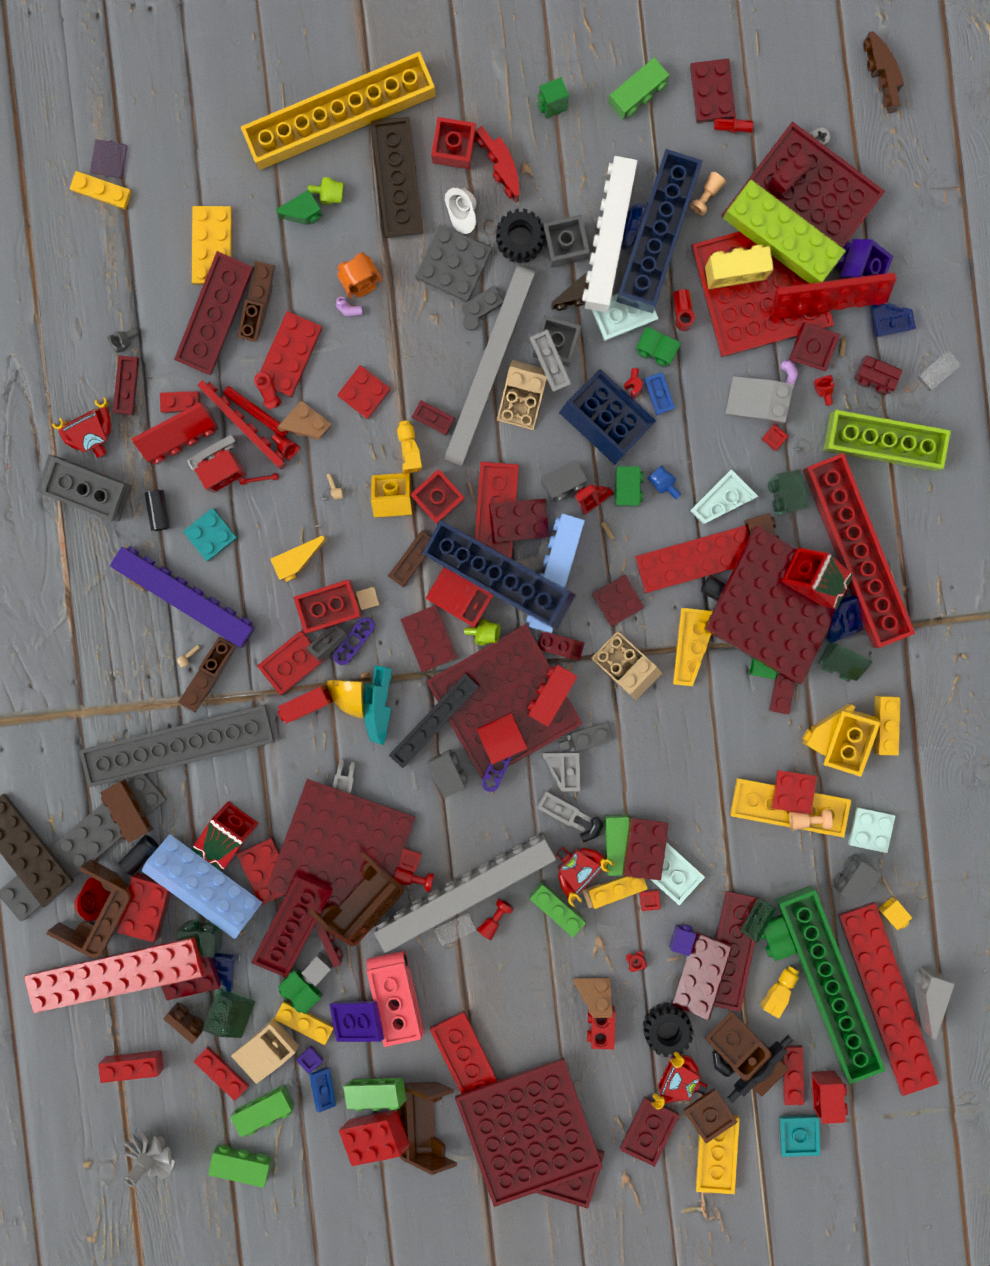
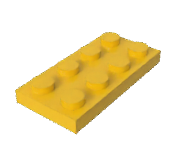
[192,206,232,285]
[695,1115,740,1194]

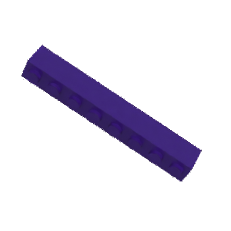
[110,546,255,648]

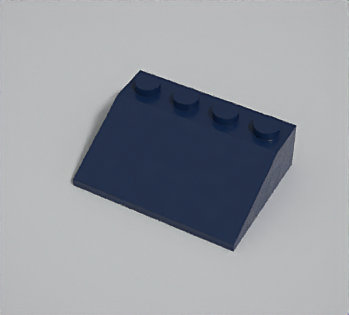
[559,369,656,465]

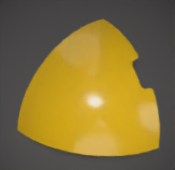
[327,680,364,718]

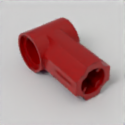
[672,289,695,331]

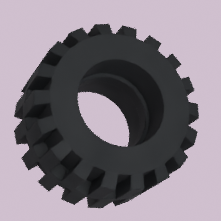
[496,208,545,263]
[643,1003,693,1057]

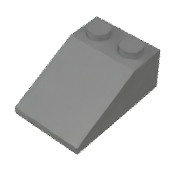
[725,376,793,426]
[914,967,955,1040]

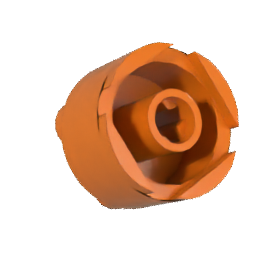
[337,252,382,298]

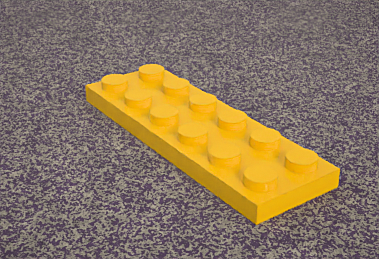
[730,778,851,838]

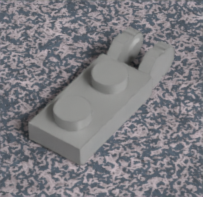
[333,759,356,794]
[537,791,591,832]

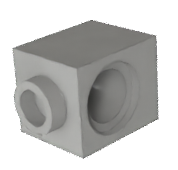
[301,952,333,986]

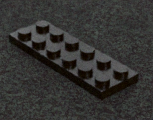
[371,117,424,238]
[0,794,74,907]

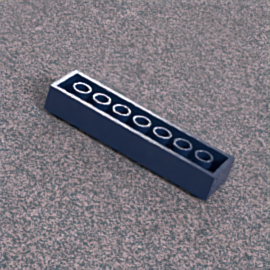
[616,149,703,313]
[422,520,576,629]

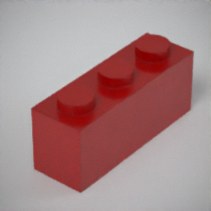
[527,665,578,727]
[98,1050,164,1083]

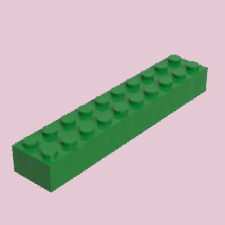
[775,886,886,1085]

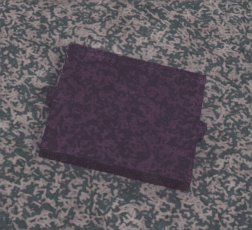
[90,139,128,179]

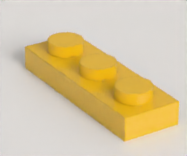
[69,171,132,210]
[587,876,647,909]
[274,1000,334,1045]

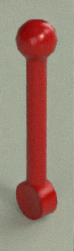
[239,473,279,485]

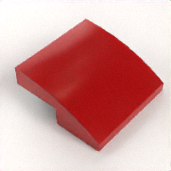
[477,713,527,764]

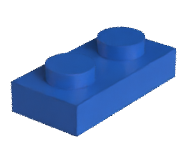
[644,372,675,416]
[309,1067,336,1113]

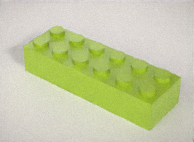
[723,180,845,284]
[823,410,951,471]

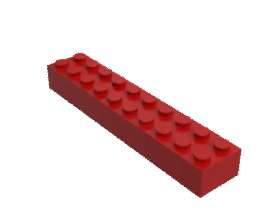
[803,453,915,648]

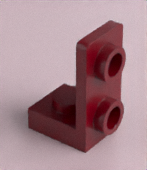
[538,631,585,661]

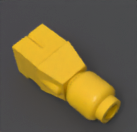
[397,421,422,474]
[760,965,799,1018]

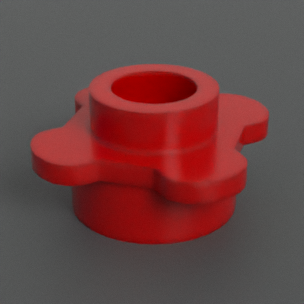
[626,950,647,972]

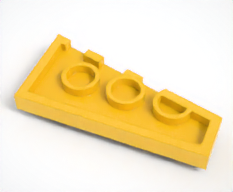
[673,608,712,686]

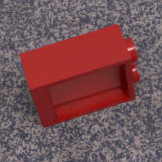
[277,685,333,724]

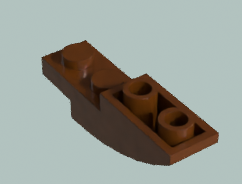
[863,31,904,114]
[237,261,275,342]
[178,636,236,713]

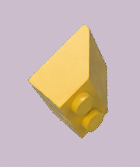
[371,473,412,518]

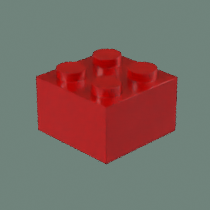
[431,117,476,169]
[194,449,247,493]
[410,469,465,525]
[811,1071,848,1124]

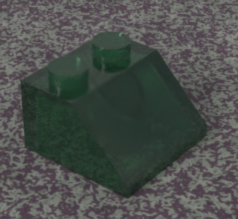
[818,643,873,683]
[202,988,256,1038]

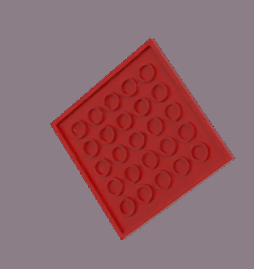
[691,231,834,357]

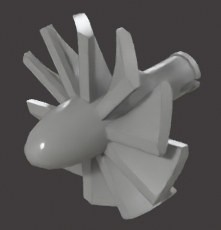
[124,1131,176,1187]

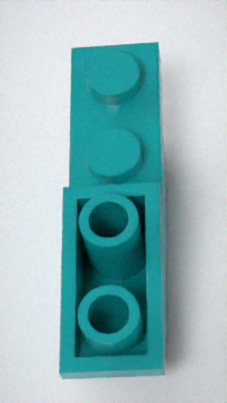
[363,665,392,745]

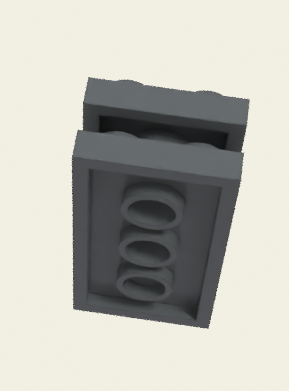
[37,454,132,521]

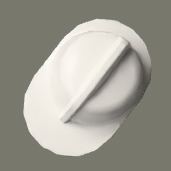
[445,188,476,234]

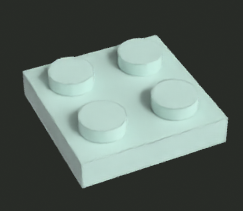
[848,807,895,853]

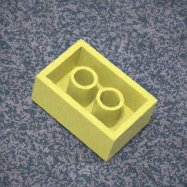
[705,245,773,289]

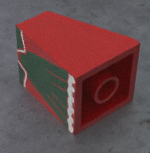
[782,547,853,609]
[191,801,259,872]

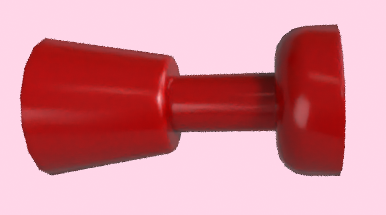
[394,867,434,892]
[477,898,514,940]

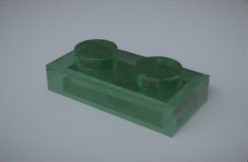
[740,898,777,942]

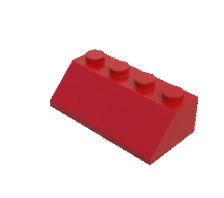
[131,402,219,465]

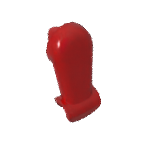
[254,372,281,409]

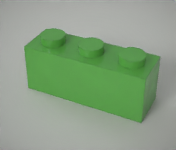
[608,57,669,120]
[605,815,630,876]
[529,881,586,937]
[343,1078,407,1111]
[230,1084,295,1137]
[208,1145,272,1188]

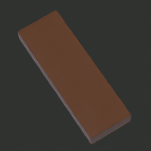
[388,530,431,587]

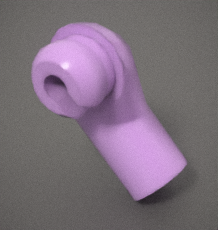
[336,297,363,317]
[781,360,798,389]

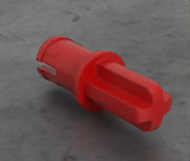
[714,117,753,134]

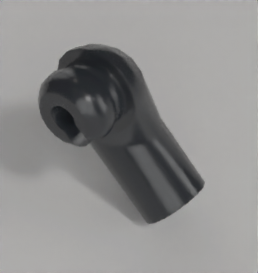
[580,817,603,843]
[712,1050,735,1077]

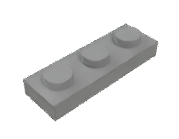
[530,329,571,393]

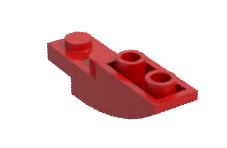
[475,126,519,202]

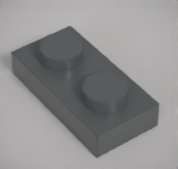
[306,625,348,662]

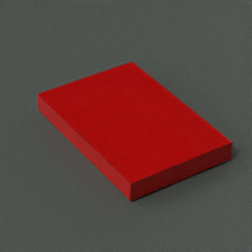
[257,630,326,696]

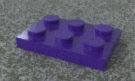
[329,1001,385,1042]

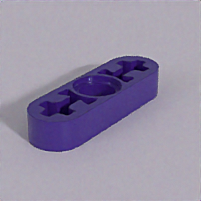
[333,618,375,665]
[482,756,512,792]

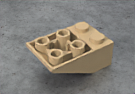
[497,360,547,430]
[591,631,662,701]
[231,1017,299,1084]

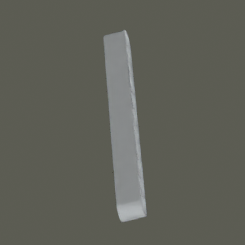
[444,264,536,467]

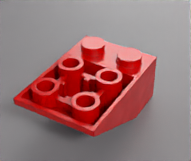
[425,567,494,628]

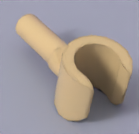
[326,474,343,499]
[177,645,200,668]

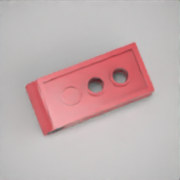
[366,950,425,1047]

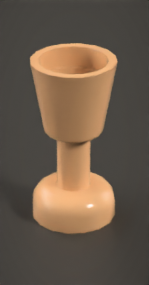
[689,172,726,216]
[789,809,832,831]

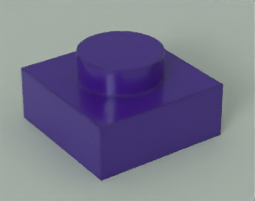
[296,1045,324,1074]

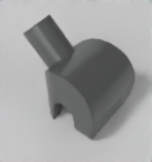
[107,329,138,353]

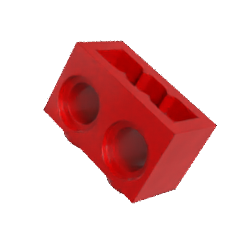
[587,1006,616,1050]

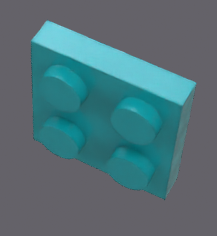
[183,508,237,562]
[779,1115,820,1157]

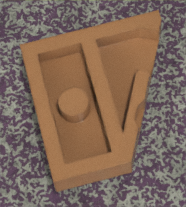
[278,401,331,440]
[573,978,613,1018]

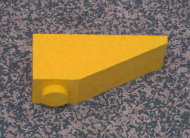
[270,535,327,582]
[802,704,855,756]

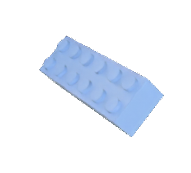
[526,514,585,633]
[142,834,262,939]

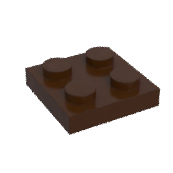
[163,1002,206,1044]
[683,1088,738,1144]

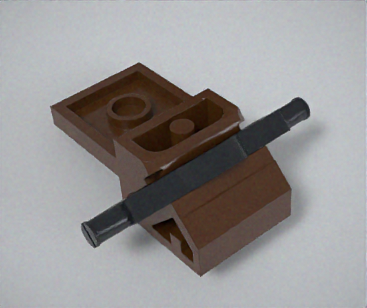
[705,1011,794,1103]

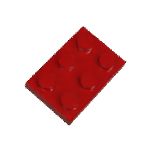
[237,837,283,906]

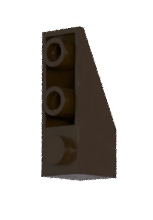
[551,273,589,311]

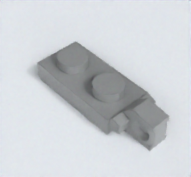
[187,435,238,470]

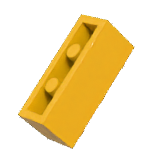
[873,695,900,755]

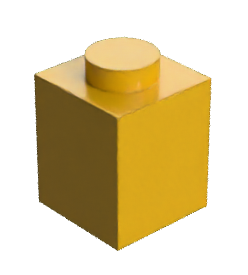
[878,897,912,930]

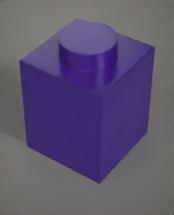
[669,923,696,956]

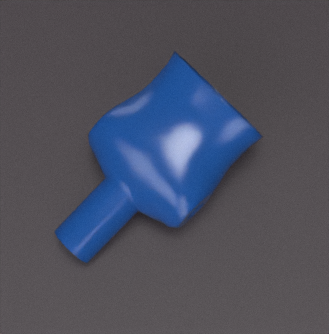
[647,465,681,499]

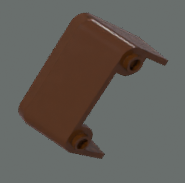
[309,852,404,946]
[46,860,131,958]
[397,1082,457,1175]

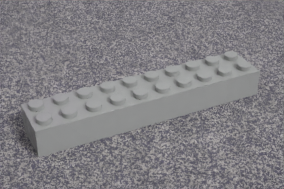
[374,833,556,953]

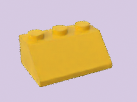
[823,710,880,777]

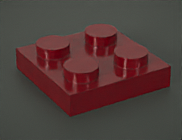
[789,322,840,372]
[592,575,645,627]

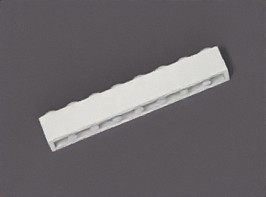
[582,156,637,313]

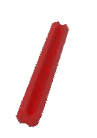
[223,386,289,438]

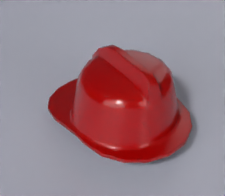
[74,877,110,921]

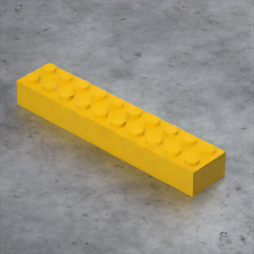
[241,51,436,170]

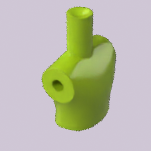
[308,177,344,205]
[464,619,501,646]

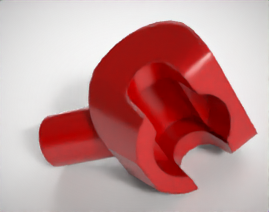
[624,368,642,399]
[814,375,835,406]
[271,433,300,461]

